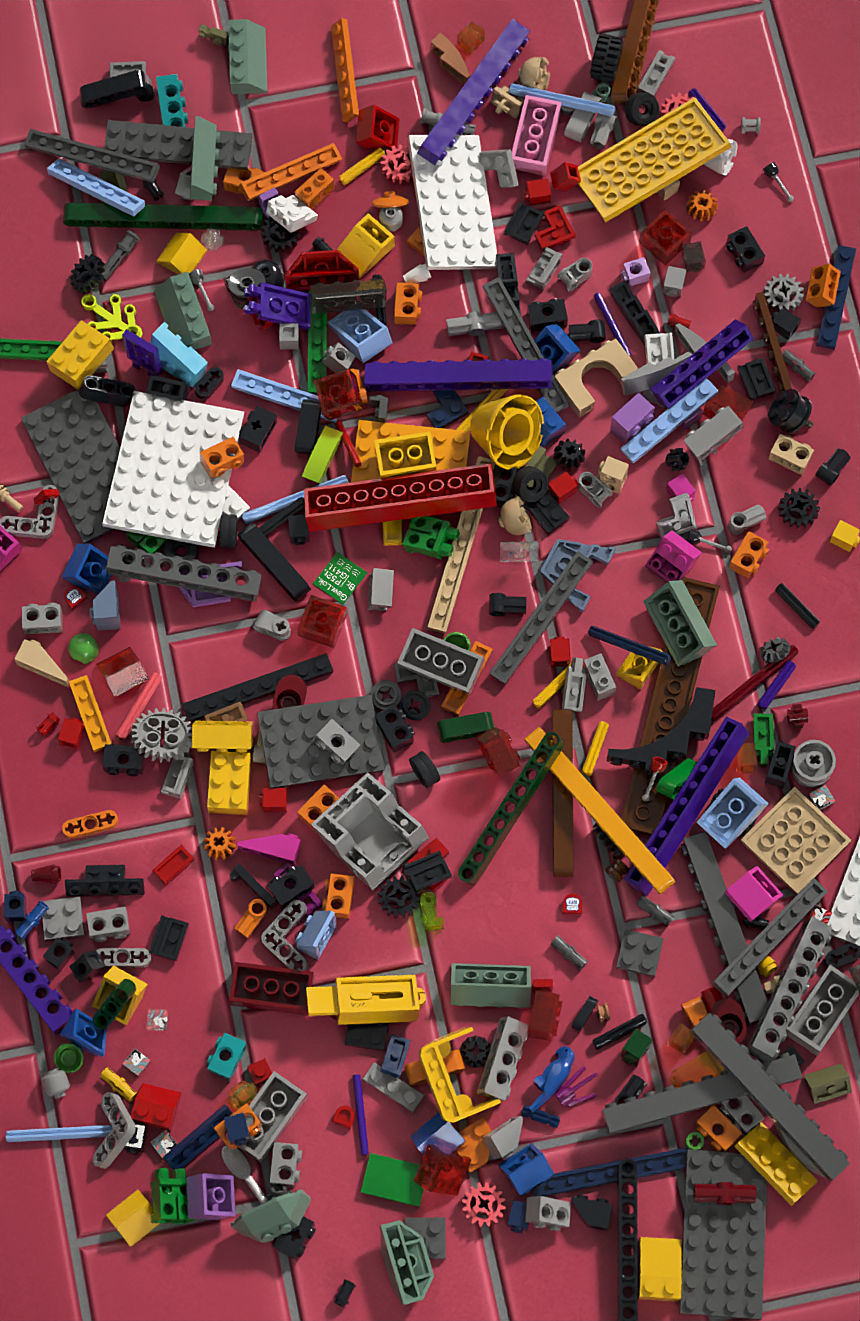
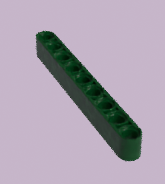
[458,732,564,885]

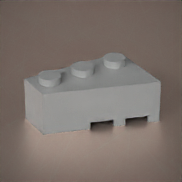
[684,405,744,466]

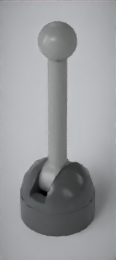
[189,269,214,311]

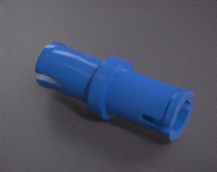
[15,901,49,939]

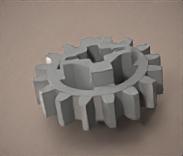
[763,274,804,312]

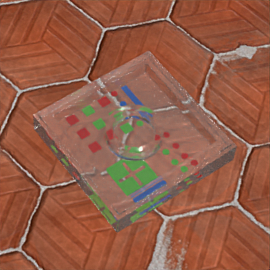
[499,541,539,562]

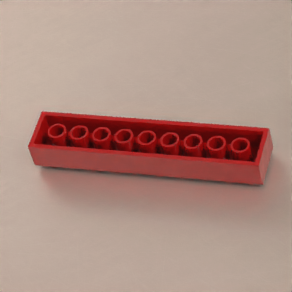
[304,463,497,532]

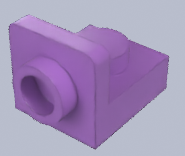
[258,188,279,219]

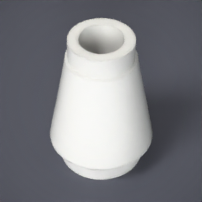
[403,263,431,283]

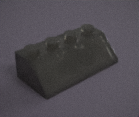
[310,278,387,314]

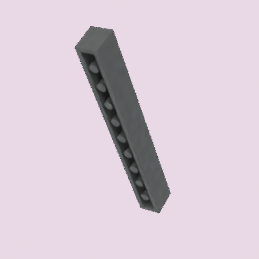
[680,832,768,1027]
[689,1013,850,1181]
[601,1053,802,1135]

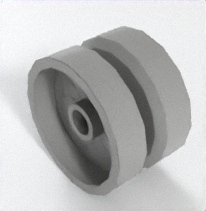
[790,740,836,788]

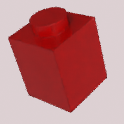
[550,162,581,192]
[523,178,551,206]
[548,471,578,504]
[550,636,571,667]
[58,717,85,750]
[259,788,287,812]

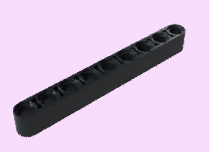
[617,1158,638,1321]

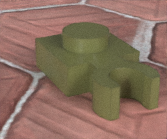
[198,24,229,47]

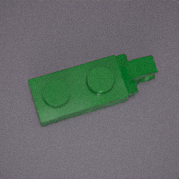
[752,713,774,768]

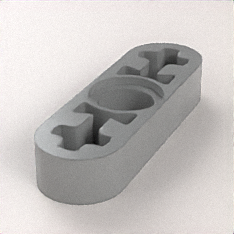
[97,948,152,968]

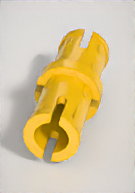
[100,1067,138,1103]

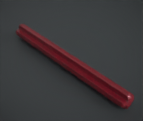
[711,645,798,721]

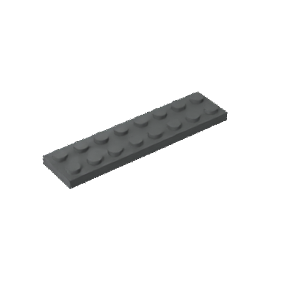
[104,120,253,170]

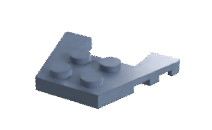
[540,539,616,613]

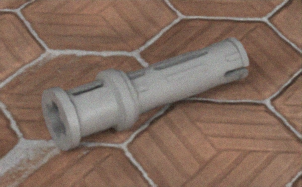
[420,108,476,135]

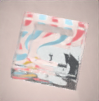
[147,1009,168,1031]

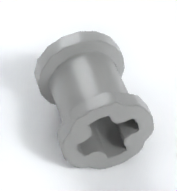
[741,117,761,134]

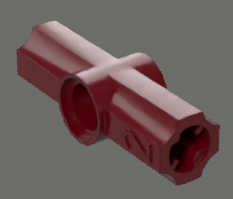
[693,1182,756,1205]

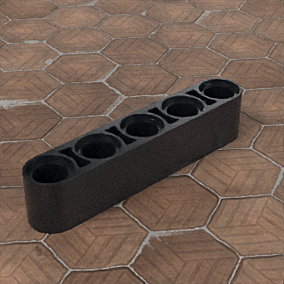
[237,523,311,602]

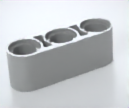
[564,92,602,143]

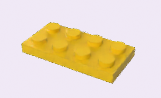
[734,1122,818,1206]

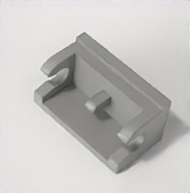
[526,248,562,291]
[368,568,394,611]
[160,755,194,799]

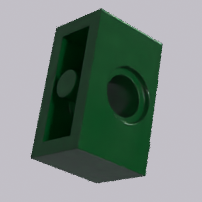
[620,1029,653,1066]

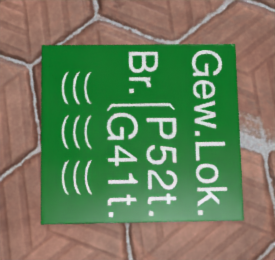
[313,552,368,604]

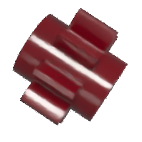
[787,704,808,728]

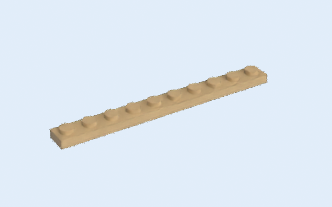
[428,456,495,634]

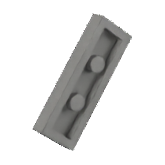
[363,1063,424,1113]

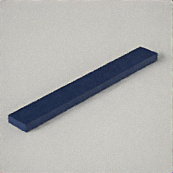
[532,1147,688,1197]

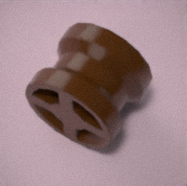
[605,858,630,883]

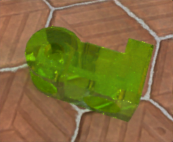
[420,892,444,932]

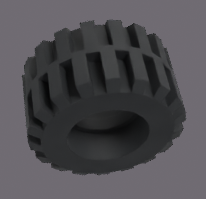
[590,33,623,83]

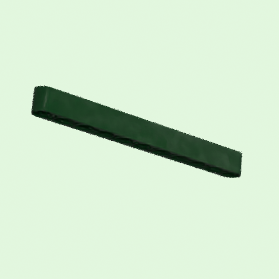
[63,203,263,231]

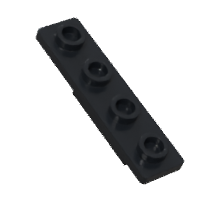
[65,865,145,896]

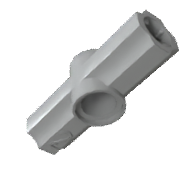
[446,312,504,336]

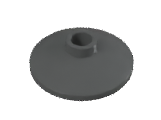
[228,268,266,298]

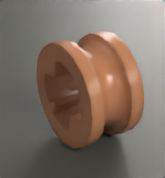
[596,1003,611,1022]

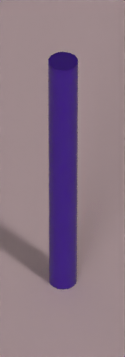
[594,292,632,357]
[353,1074,369,1155]

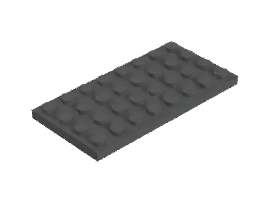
[21,390,120,544]
[679,1149,767,1320]

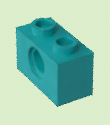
[206,1032,247,1082]

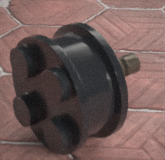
[767,389,813,434]

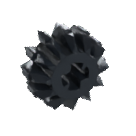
[553,438,586,471]

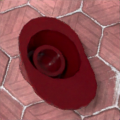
[273,675,307,710]
[711,998,747,1044]

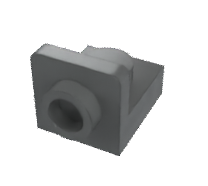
[369,395,389,423]

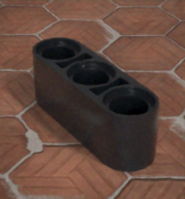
[78,375,136,407]
[295,399,322,455]

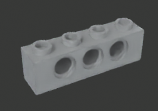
[477,1017,529,1101]

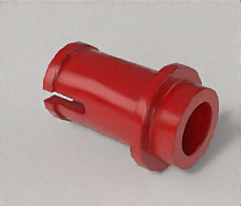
[667,314,691,329]
[36,712,60,737]

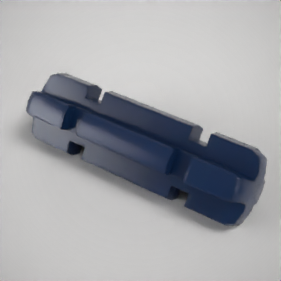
[521,1105,560,1128]

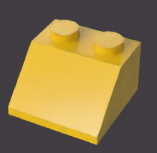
[92,966,148,1025]

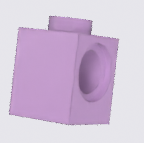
[621,257,651,287]

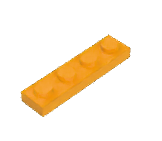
[69,675,112,753]

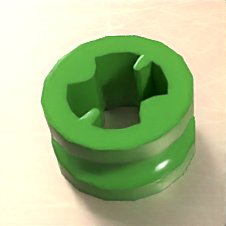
[685,1132,704,1150]

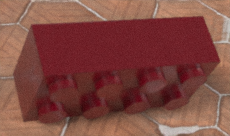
[229,962,314,1016]

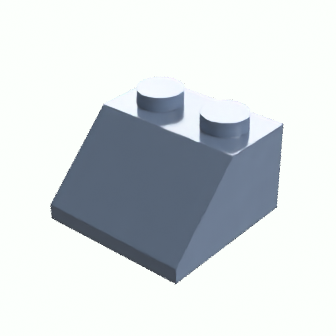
[90,581,121,631]

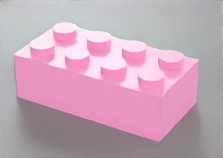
[512,95,561,176]

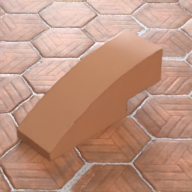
[431,33,470,85]

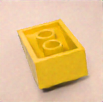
[638,1237,682,1301]

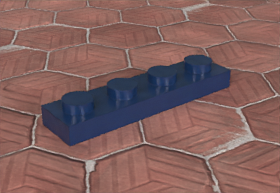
[163,1104,233,1170]

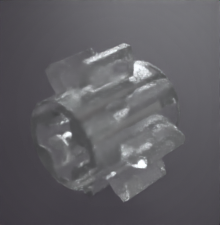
[201,229,224,250]

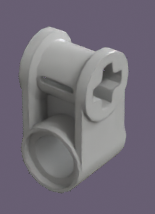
[557,258,592,291]
[577,472,613,508]
[253,610,291,641]

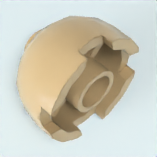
[518,57,550,90]
[498,496,532,535]

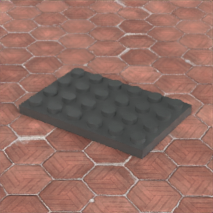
[257,695,385,788]

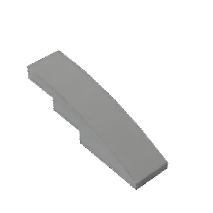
[674,323,735,383]
[621,352,692,395]

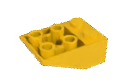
[337,214,395,279]

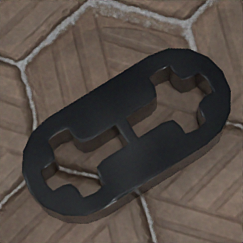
[195,367,224,400]
[824,943,860,969]
[572,995,599,1032]

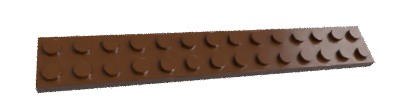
[622,577,720,836]

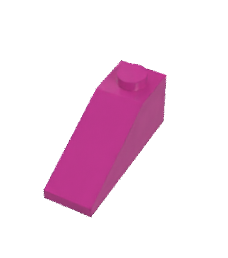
[237,833,301,866]

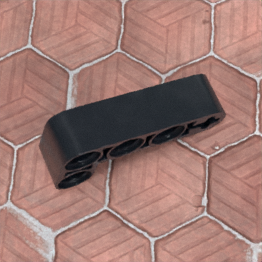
[79,70,154,108]

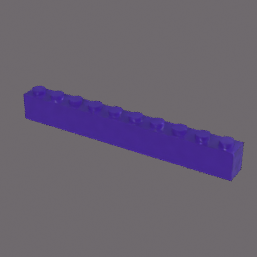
[417,19,530,165]
[364,358,553,392]
[624,716,749,896]

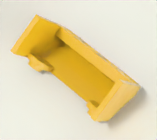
[419,1027,501,1122]

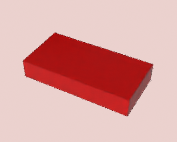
[152,845,195,886]

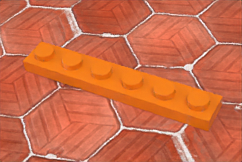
[331,18,359,123]
[239,143,342,201]

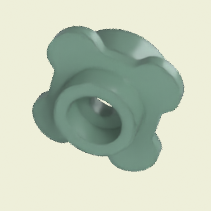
[592,83,612,103]

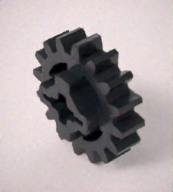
[261,216,301,253]
[70,254,106,294]
[778,488,820,529]
[378,875,420,919]

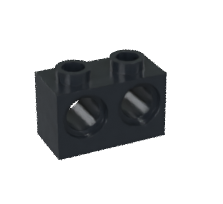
[726,226,765,273]
[493,464,517,508]
[375,705,415,753]

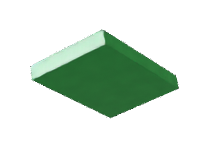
[361,1153,429,1207]

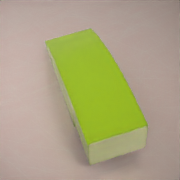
[302,426,343,484]

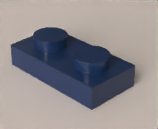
[380,1034,411,1078]

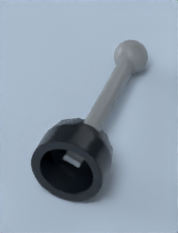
[763,162,794,202]
[687,528,732,553]

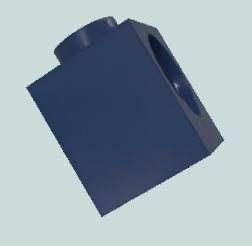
[4,891,26,922]
[224,1112,251,1146]
[507,1200,529,1234]

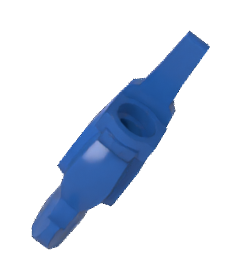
[529,1046,575,1113]

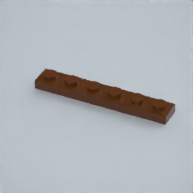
[753,292,792,392]

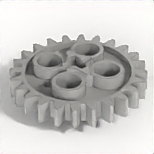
[131,708,192,762]

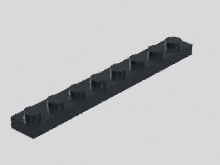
[182,653,333,722]

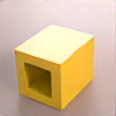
[830,520,860,552]

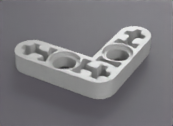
[0,485,59,539]
[261,900,309,971]
[93,1092,135,1168]

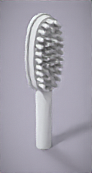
[222,1146,268,1204]

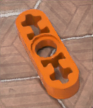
[62,810,119,839]

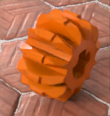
[687,190,718,222]
[203,827,236,860]

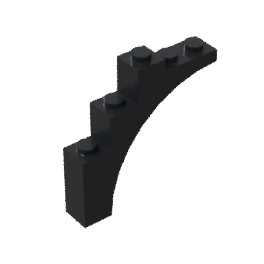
[606,687,715,779]

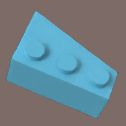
[150,322,208,387]

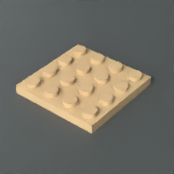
[740,787,851,895]

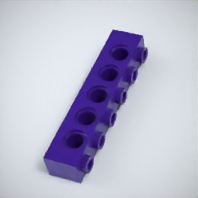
[650,319,754,409]
[0,926,73,1036]

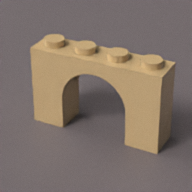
[554,339,638,418]

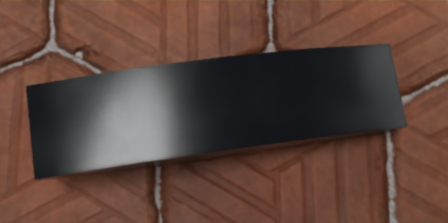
[496,253,521,316]
[608,280,660,345]

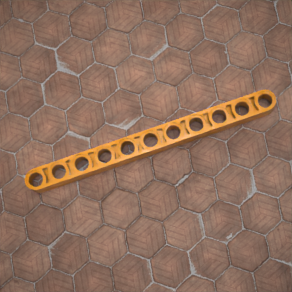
[524,727,675,895]

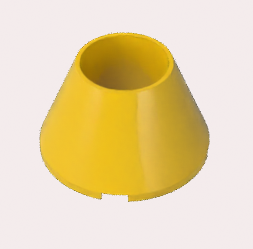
[470,395,544,469]

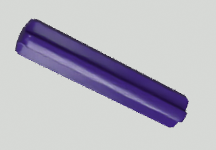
[688,88,726,131]
[758,661,796,710]

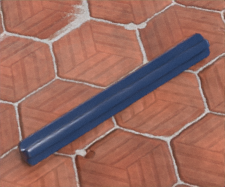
[588,625,671,665]

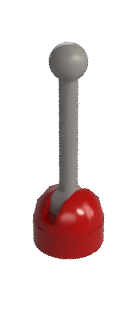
[642,757,667,802]

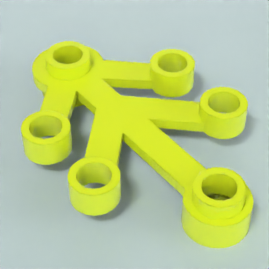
[82,294,142,343]

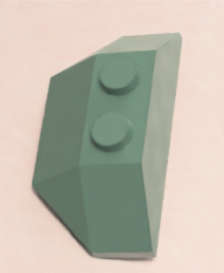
[231,1189,311,1243]
[380,1220,434,1305]

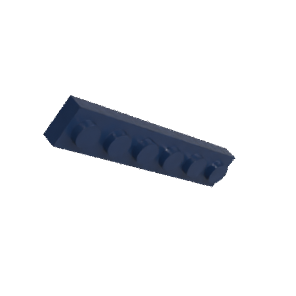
[817,245,856,350]

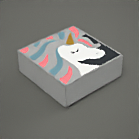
[808,785,835,811]
[123,1049,151,1077]
[150,1130,177,1159]

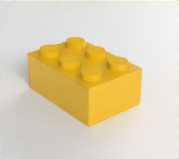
[46,320,114,390]
[374,432,437,478]
[192,721,253,752]
[207,751,251,815]

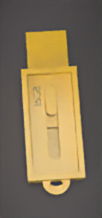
[306,975,426,1025]

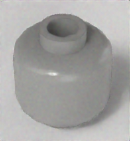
[379,207,403,232]
[41,1068,70,1099]

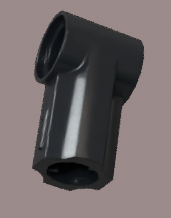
[568,319,606,343]
[815,448,851,486]
[489,593,527,616]
[614,1074,647,1105]

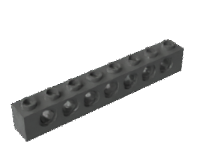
[106,545,262,602]
[747,916,832,1064]

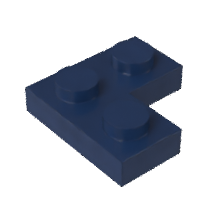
[427,390,468,428]

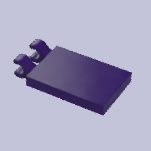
[244,282,311,330]
[122,329,162,376]

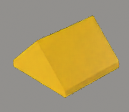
[156,233,207,274]
[616,646,663,690]
[106,1190,160,1247]

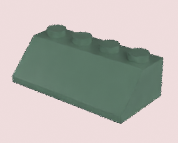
[229,19,268,94]
[190,116,220,201]
[154,272,212,350]
[643,580,717,667]
[450,963,531,1008]

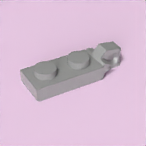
[562,657,587,712]

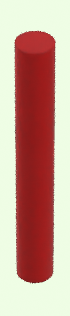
[335,421,362,467]

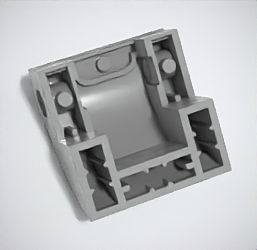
[311,773,429,890]

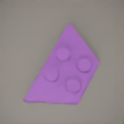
[178,561,242,607]

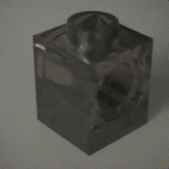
[681,241,706,272]

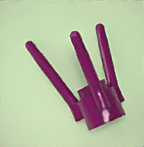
[555,1066,598,1107]

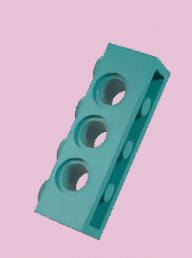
[156,74,188,127]

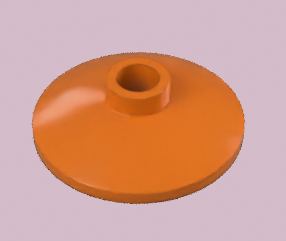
[372,191,408,208]

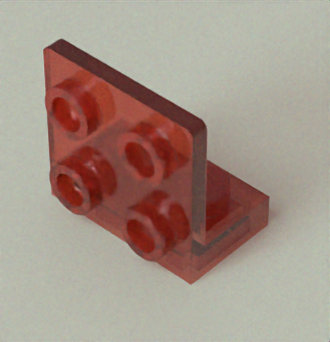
[703,385,753,421]
[414,1144,471,1195]

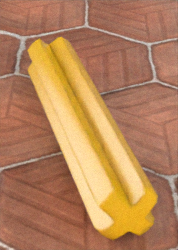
[339,148,385,185]
[532,664,571,709]
[582,721,609,776]

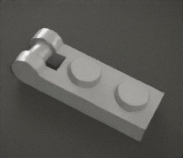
[637,50,676,97]

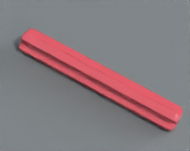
[116,672,162,740]

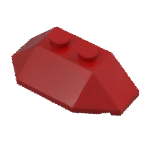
[285,250,360,291]

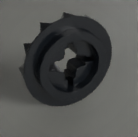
[400,690,431,721]
[460,1035,491,1068]

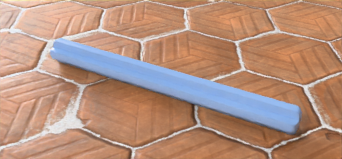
[509,84,615,116]
[242,475,348,524]
[6,1125,125,1142]

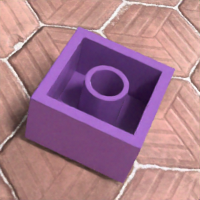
[610,393,655,445]
[187,1173,235,1220]

